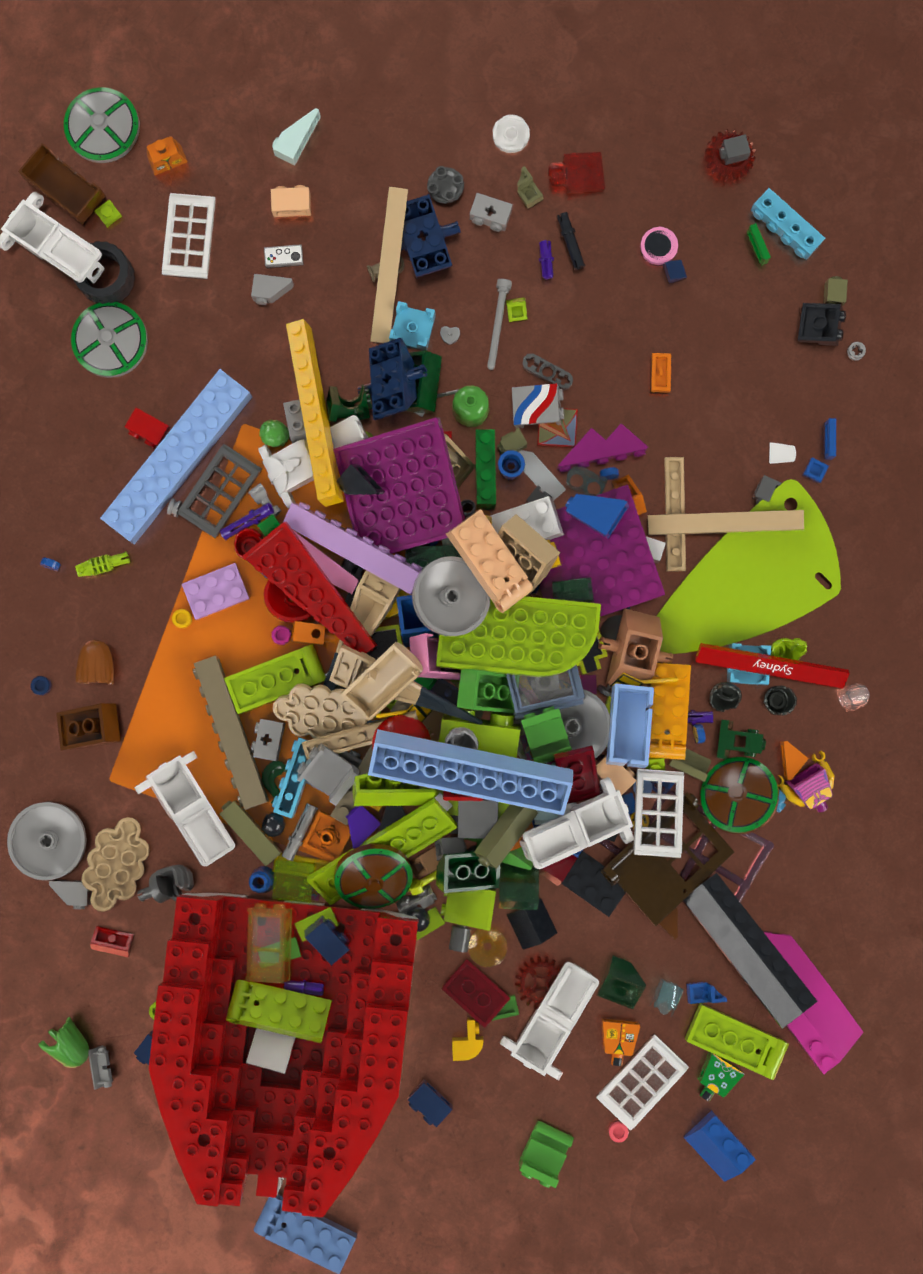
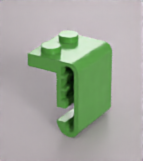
[521,706,572,764]
[519,1120,574,1188]

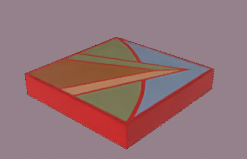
[537,408,578,448]

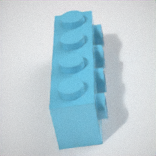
[751,188,825,260]
[272,738,307,818]

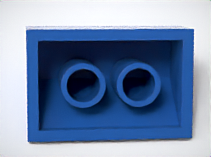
[684,1110,756,1182]

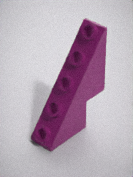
[557,424,648,472]

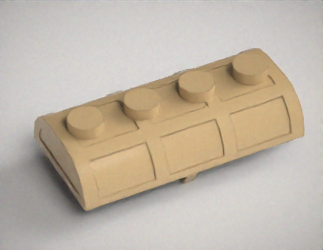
[340,642,423,721]

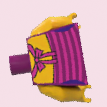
[777,751,835,812]

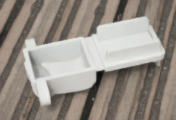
[0,192,105,283]
[258,415,368,508]
[134,751,235,866]
[519,777,634,869]
[500,962,599,1080]

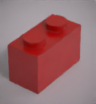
[124,408,172,449]

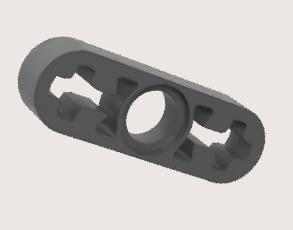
[522,354,573,390]

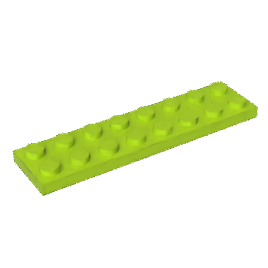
[307,798,458,905]

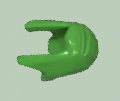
[38,1017,89,1068]

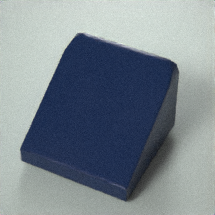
[663,260,687,283]

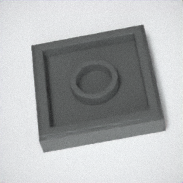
[458,799,498,839]

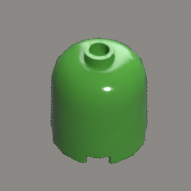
[452,385,490,428]

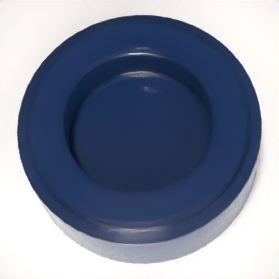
[31,676,51,695]

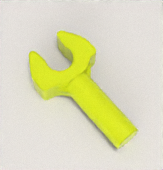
[408,871,436,896]

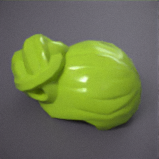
[771,638,807,660]

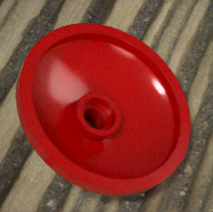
[264,580,312,623]
[372,714,431,749]

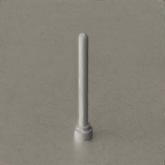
[487,279,512,370]

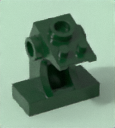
[326,384,372,422]
[717,720,766,759]

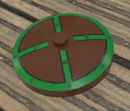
[700,757,779,834]
[334,844,413,909]

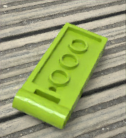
[224,644,326,714]
[226,980,332,1043]
[685,1003,789,1080]

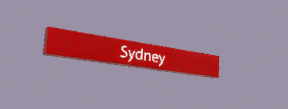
[695,643,850,689]

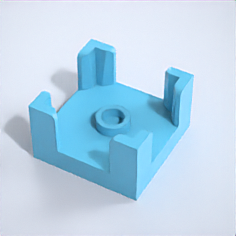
[389,301,436,351]
[727,643,771,685]

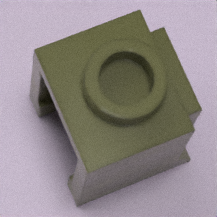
[497,428,528,455]

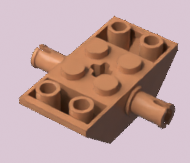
[598,609,673,687]

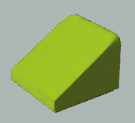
[506,297,528,322]

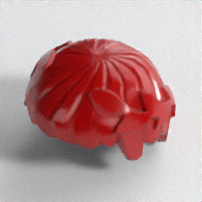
[234,528,263,559]

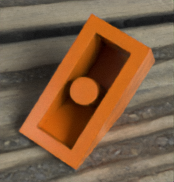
[611,474,647,515]

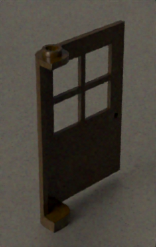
[601,792,734,926]

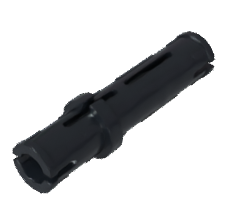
[556,212,586,270]

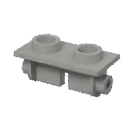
[396,884,437,915]
[88,1046,113,1090]

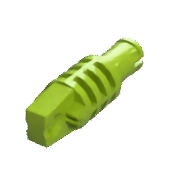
[75,551,130,577]

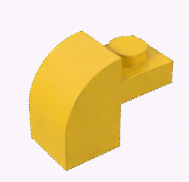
[452,1017,483,1061]

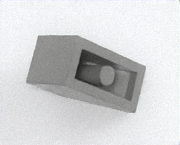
[251,274,294,305]
[49,879,92,909]

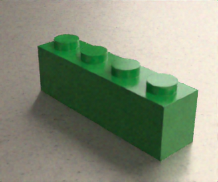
[475,429,496,510]

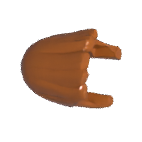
[76,640,114,685]

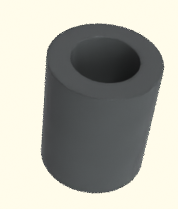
[449,924,471,952]

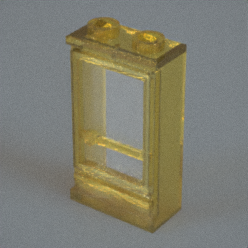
[245,903,292,983]

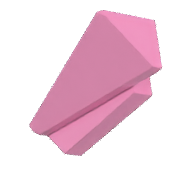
[294,531,359,594]

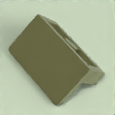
[667,748,711,782]

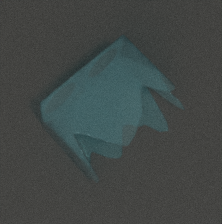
[565,467,607,496]
[649,978,684,1017]

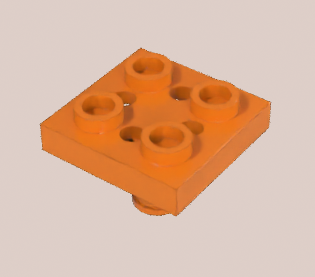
[302,811,350,861]

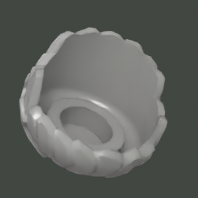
[445,727,478,750]

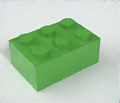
[457,669,520,713]

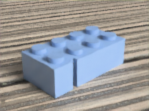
[606,684,654,768]

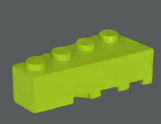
[352,773,436,806]

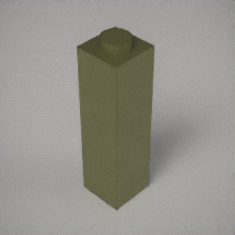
[219,800,282,866]
[474,804,538,869]

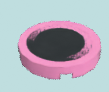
[640,227,678,266]

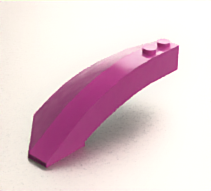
[764,932,863,1074]

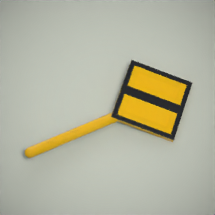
[609,672,679,687]
[376,704,433,722]

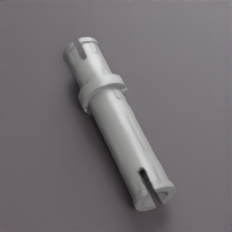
[282,803,318,861]

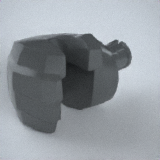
[137,865,194,903]

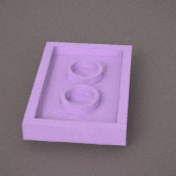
[182,563,250,620]

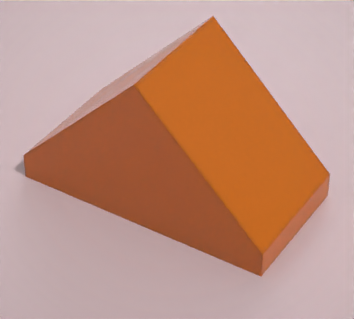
[780,741,809,780]

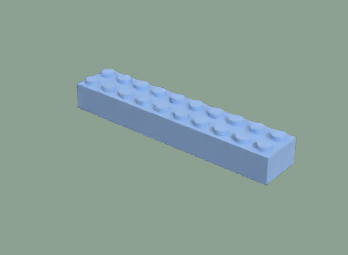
[100,369,252,545]
[368,729,573,815]

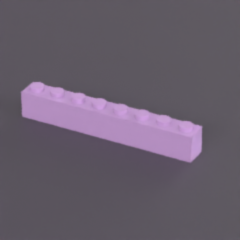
[283,502,423,594]

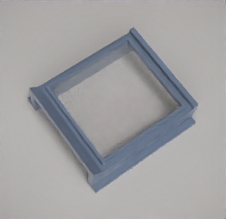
[506,665,585,720]

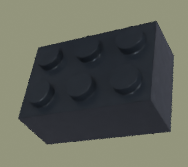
[561,851,625,917]

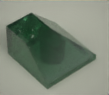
[597,956,646,1009]

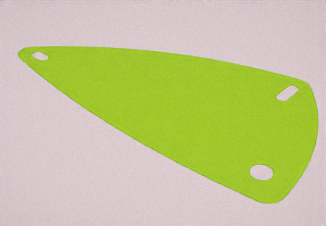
[657,479,841,654]

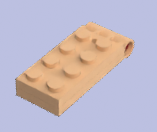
[446,509,533,613]

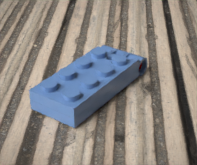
[253,1194,357,1274]

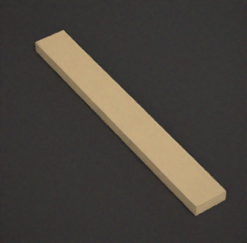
[371,187,408,343]
[648,510,804,535]

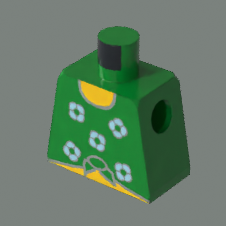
[698,1052,744,1102]

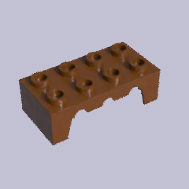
[18,143,105,224]

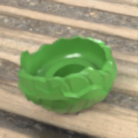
[259,420,289,447]

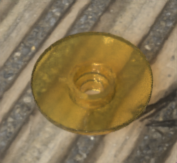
[468,928,507,967]

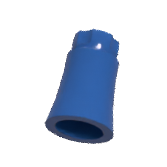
[498,450,525,480]
[249,866,277,893]

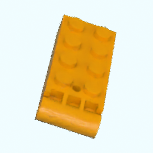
[649,663,691,760]

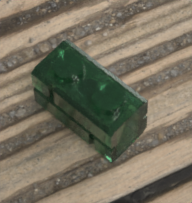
[552,577,595,603]

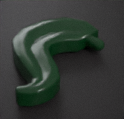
[261,761,287,804]

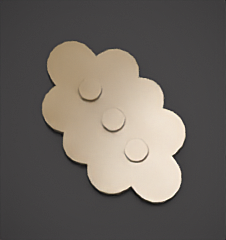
[273,684,368,739]
[81,817,150,912]

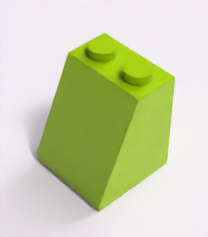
[440,889,496,931]

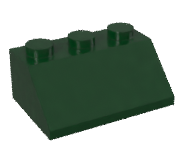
[405,350,442,413]
[436,852,500,893]

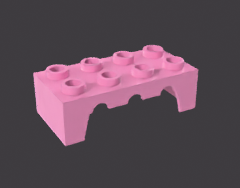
[409,633,461,680]

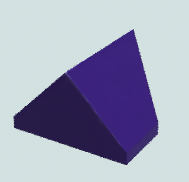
[346,806,381,849]

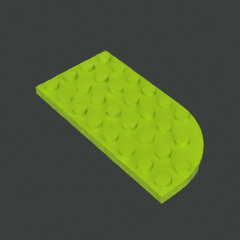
[436,596,601,677]

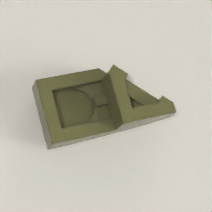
[517,166,544,209]

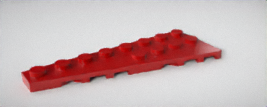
[242,521,377,654]

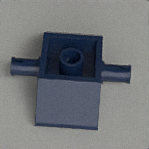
[401,194,461,278]
[358,338,427,420]

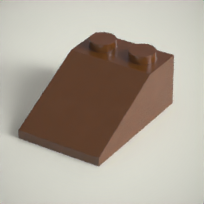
[56,703,120,751]

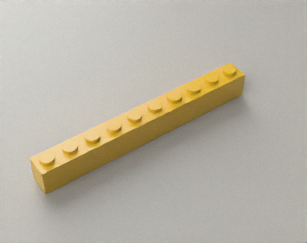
[286,319,344,507]

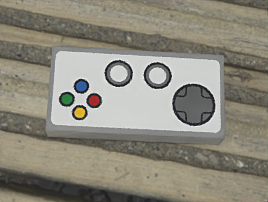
[264,245,303,268]

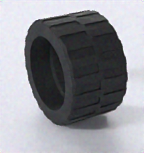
[73,241,135,304]

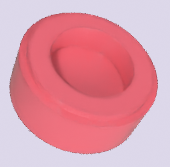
[608,1121,629,1143]

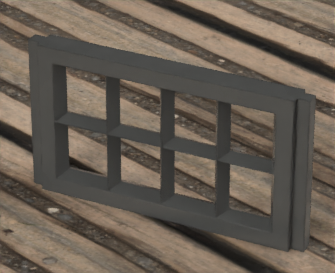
[177,444,262,539]

